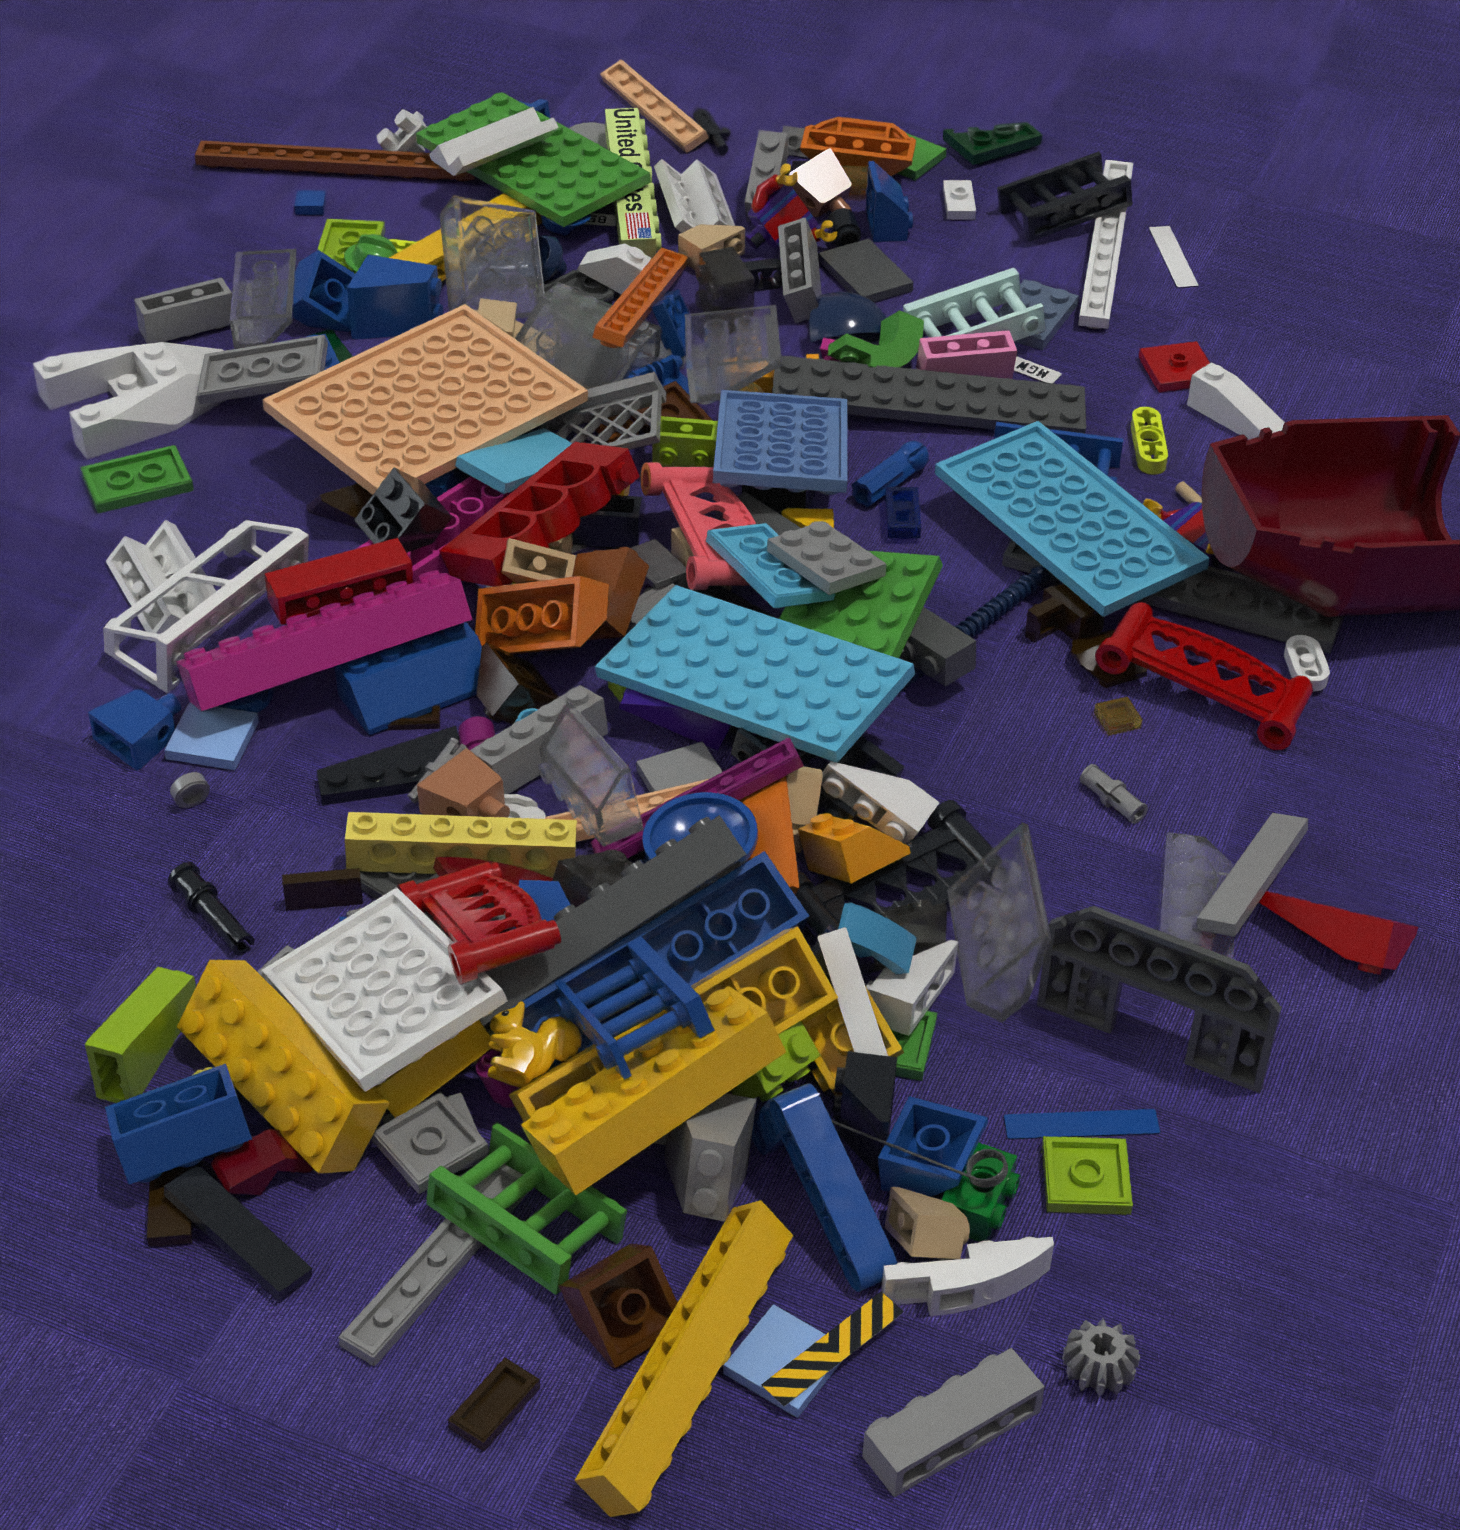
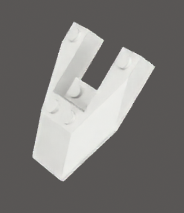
[33,342,225,459]

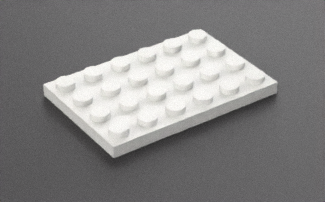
[262,887,508,1092]

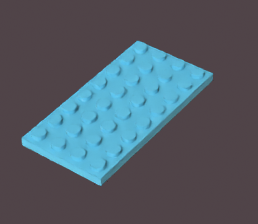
[935,421,1210,617]
[595,585,915,763]

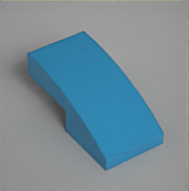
[838,903,917,975]

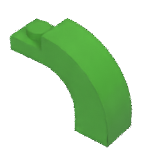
[828,310,924,368]

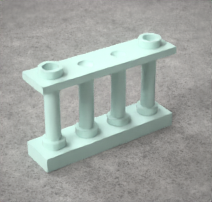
[903,268,1045,341]

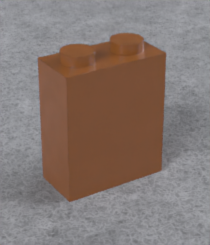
[572,547,649,640]

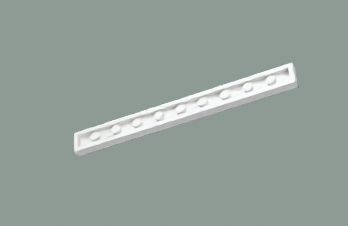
[1078,160,1133,329]

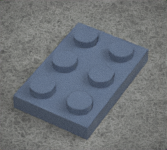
[996,279,1079,350]

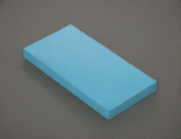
[455,428,572,494]
[706,523,835,608]

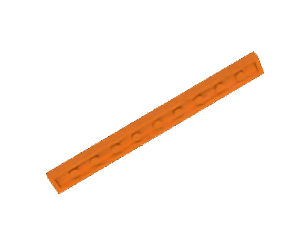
[592,247,689,348]

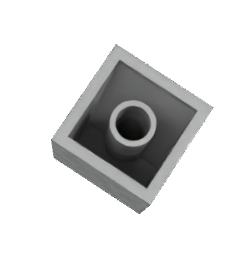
[664,1093,756,1222]

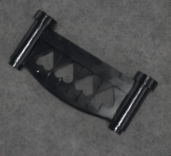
[795,800,1010,940]

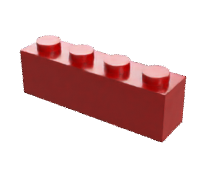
[264,538,414,625]

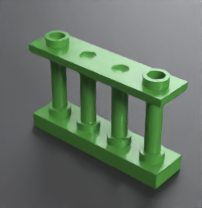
[426,1122,627,1295]

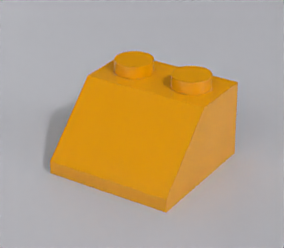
[798,813,911,883]

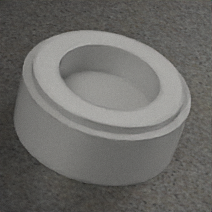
[170,772,210,808]

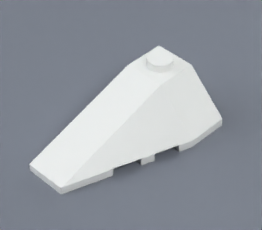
[1187,362,1285,440]

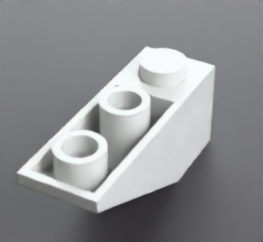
[821,761,939,843]

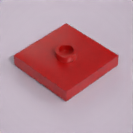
[1138,341,1210,392]

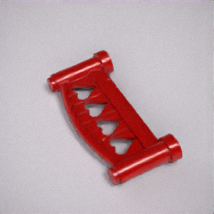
[1095,602,1313,750]
[397,862,561,985]

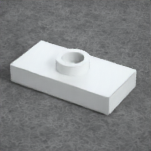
[942,180,976,220]

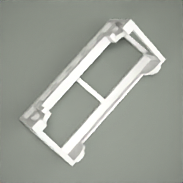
[103,520,309,694]

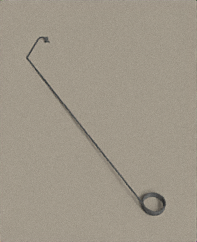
[772,1097,1008,1188]

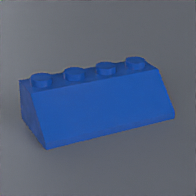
[335,622,482,735]

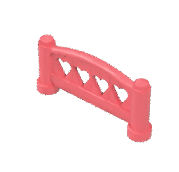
[641,462,756,591]

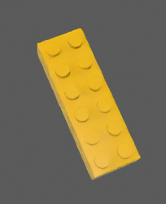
[177,960,390,1174]
[521,986,786,1195]

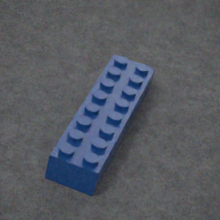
[510,851,809,1081]

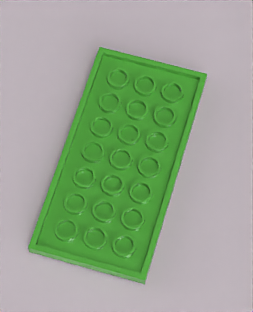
[416,92,651,227]

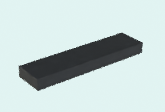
[164,1164,312,1301]

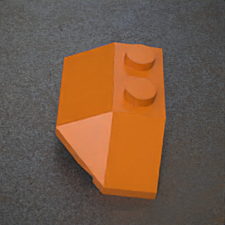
[800,117,916,179]

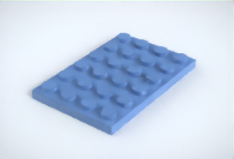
[712,390,847,495]

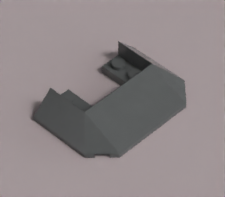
[1037,906,1282,1093]

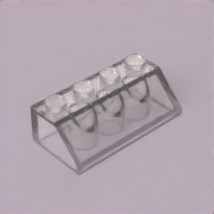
[230,249,297,349]
[538,703,644,847]
[1157,832,1235,959]

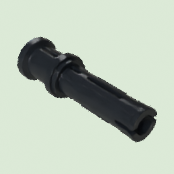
[167,862,255,955]

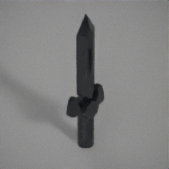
[693,107,731,154]

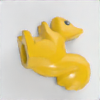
[487,1001,582,1087]

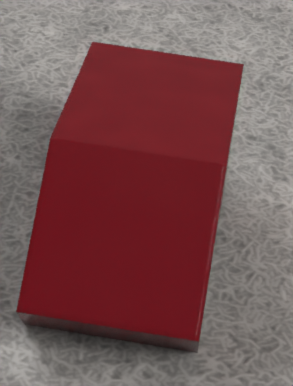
[210,1129,313,1195]

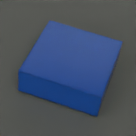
[294,190,327,215]

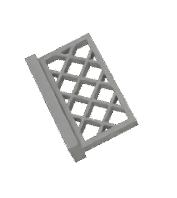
[540,372,666,450]

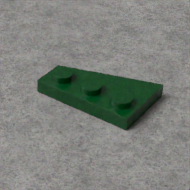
[943,122,1043,165]

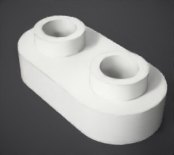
[1284,635,1330,692]

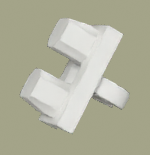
[377,109,427,153]

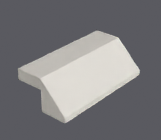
[429,107,559,176]
[654,159,735,233]
[106,520,216,634]

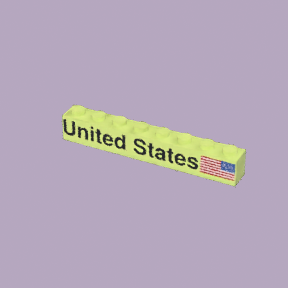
[605,108,662,260]

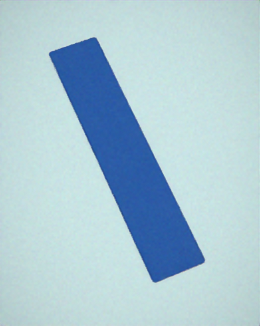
[1004,1109,1160,1139]

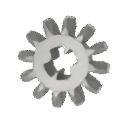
[1062,1318,1140,1397]

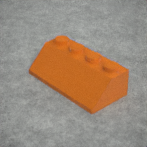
[475,576,609,654]
[739,776,800,894]

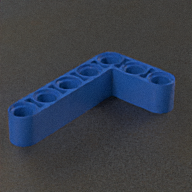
[752,1083,897,1292]

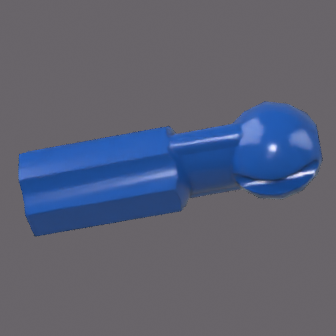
[851,441,929,507]

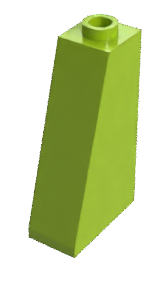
[85,967,196,1103]

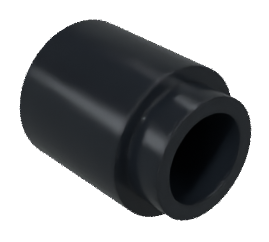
[827,208,861,247]

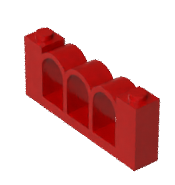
[439,442,640,587]

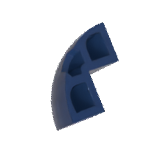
[809,292,886,346]

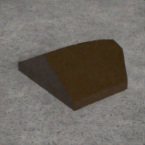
[1071,629,1147,688]

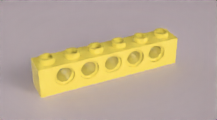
[345,812,577,879]

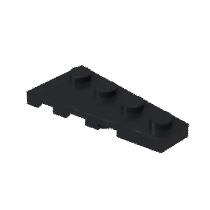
[317,725,460,806]

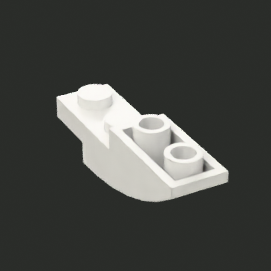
[881,1237,1054,1317]

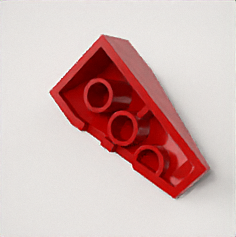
[1259,891,1418,975]

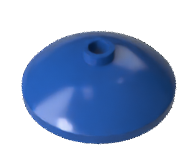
[642,792,758,861]

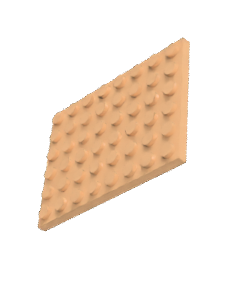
[263,304,588,495]

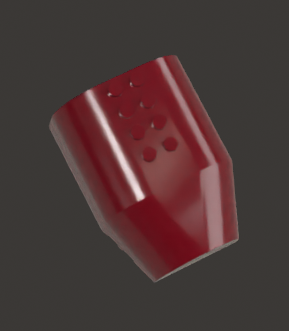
[1201,415,1460,617]

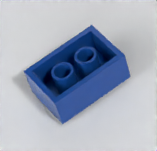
[105,1064,252,1185]

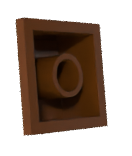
[558,1244,678,1368]

